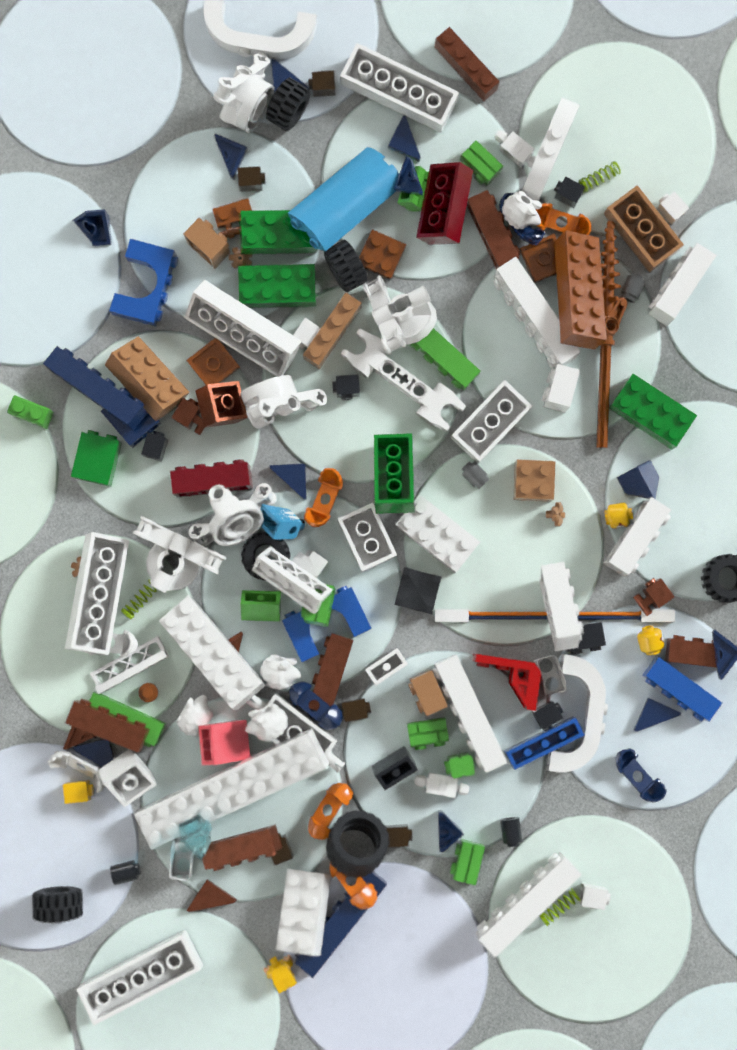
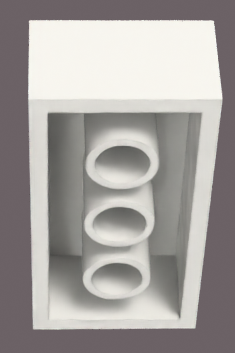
[648,243,717,326]
[451,380,532,464]
[395,494,480,573]
[603,497,671,576]
[539,562,583,651]
[276,869,331,956]

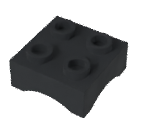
[394,567,442,614]

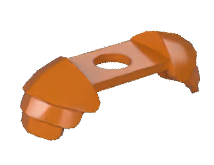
[535,203,591,235]
[304,468,343,527]
[308,783,353,840]
[329,863,377,910]

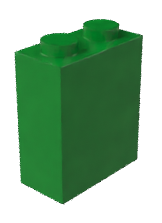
[71,430,122,487]

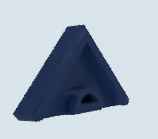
[271,58,309,93]
[388,115,421,162]
[214,134,247,180]
[394,156,423,195]
[270,464,307,500]
[712,629,737,680]
[633,698,681,732]
[73,739,114,767]

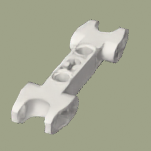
[341,329,466,432]

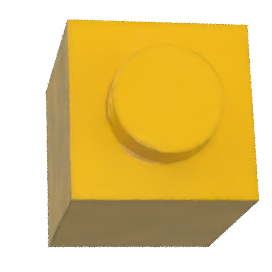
[63,780,94,804]

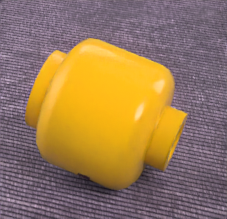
[604,502,633,529]
[637,625,664,655]

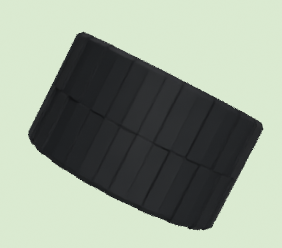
[326,810,389,878]

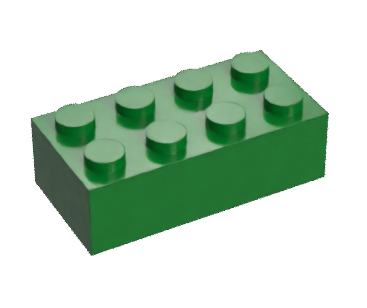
[239,210,318,254]
[238,264,316,308]
[609,373,697,450]
[374,433,415,514]

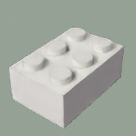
[338,503,397,572]

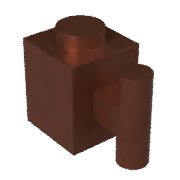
[171,398,204,435]
[633,578,674,616]

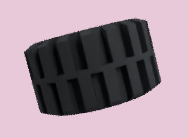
[266,77,311,132]
[324,239,368,293]
[241,532,291,581]
[701,554,737,603]
[32,886,83,923]

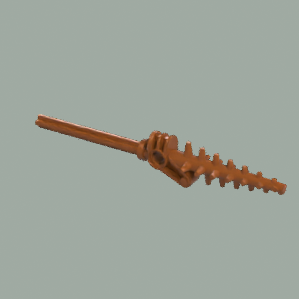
[596,221,628,448]

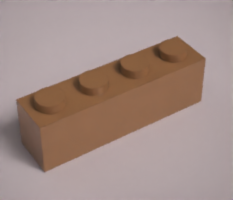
[303,292,362,369]

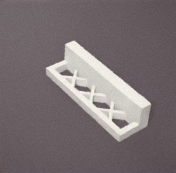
[252,547,332,614]
[90,636,169,694]

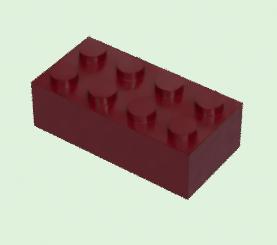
[416,162,473,245]
[170,459,253,498]

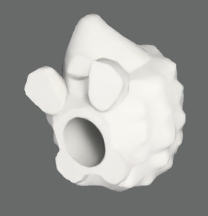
[502,191,542,229]
[260,655,301,690]
[176,695,213,737]
[245,704,288,742]

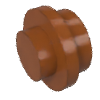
[139,683,158,702]

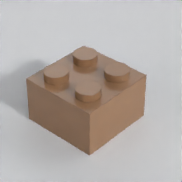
[183,218,230,269]
[513,459,556,502]
[408,670,448,716]

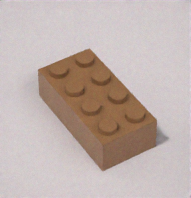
[604,185,684,273]
[105,336,189,421]

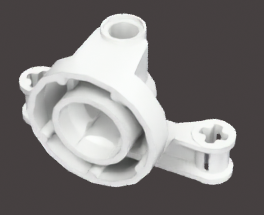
[213,54,274,133]
[362,275,437,355]
[240,375,327,429]
[188,483,277,547]
[133,516,226,593]

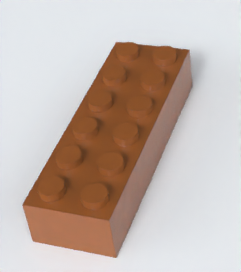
[554,230,607,350]

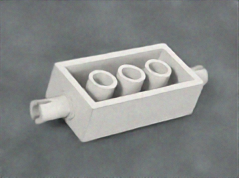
[246,693,345,773]

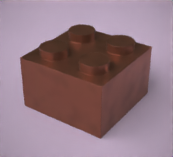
[195,381,248,428]

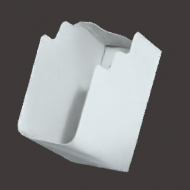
[286,550,328,582]
[534,654,567,697]
[169,836,196,880]

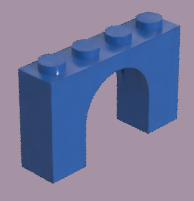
[109,238,178,327]
[282,585,372,662]

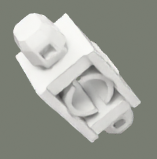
[494,130,536,168]
[414,772,469,798]

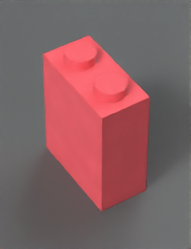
[198,720,250,765]

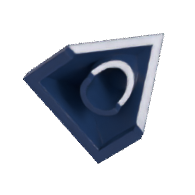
[73,209,112,246]
[616,460,659,499]
[438,810,464,852]

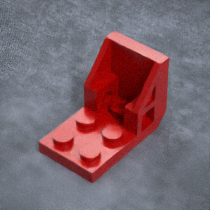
[472,653,541,711]

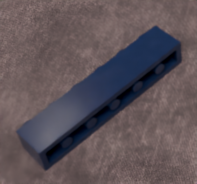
[43,346,148,431]
[294,872,387,978]

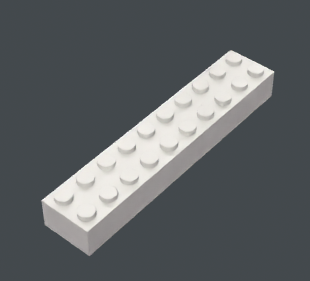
[134,728,329,850]

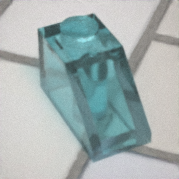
[178,814,212,860]

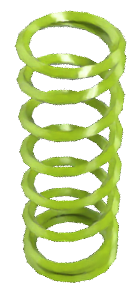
[578,161,621,193]
[121,579,157,619]
[539,888,581,926]

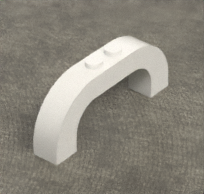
[204,0,317,60]
[522,97,580,201]
[546,654,608,772]

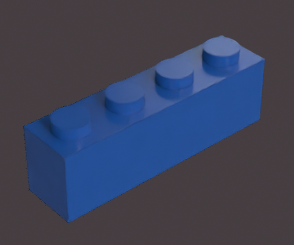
[642,657,722,722]
[504,716,584,770]

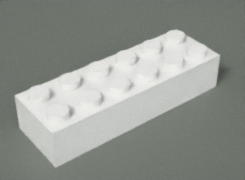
[340,43,459,133]
[493,257,581,368]
[184,280,302,377]
[65,532,129,655]
[159,595,266,711]
[432,654,507,773]
[476,852,581,957]
[76,930,203,1025]

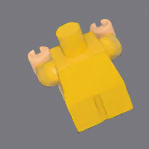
[263,955,297,994]

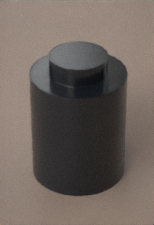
[500,817,522,847]
[110,860,141,885]

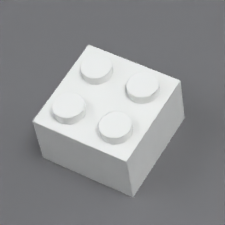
[541,364,580,413]
[98,749,157,807]

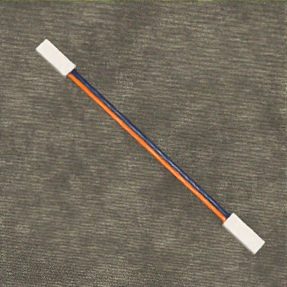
[435,609,675,622]

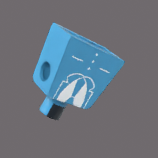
[260,504,305,539]

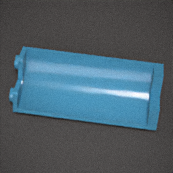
[288,147,399,252]

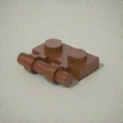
[212,198,252,239]

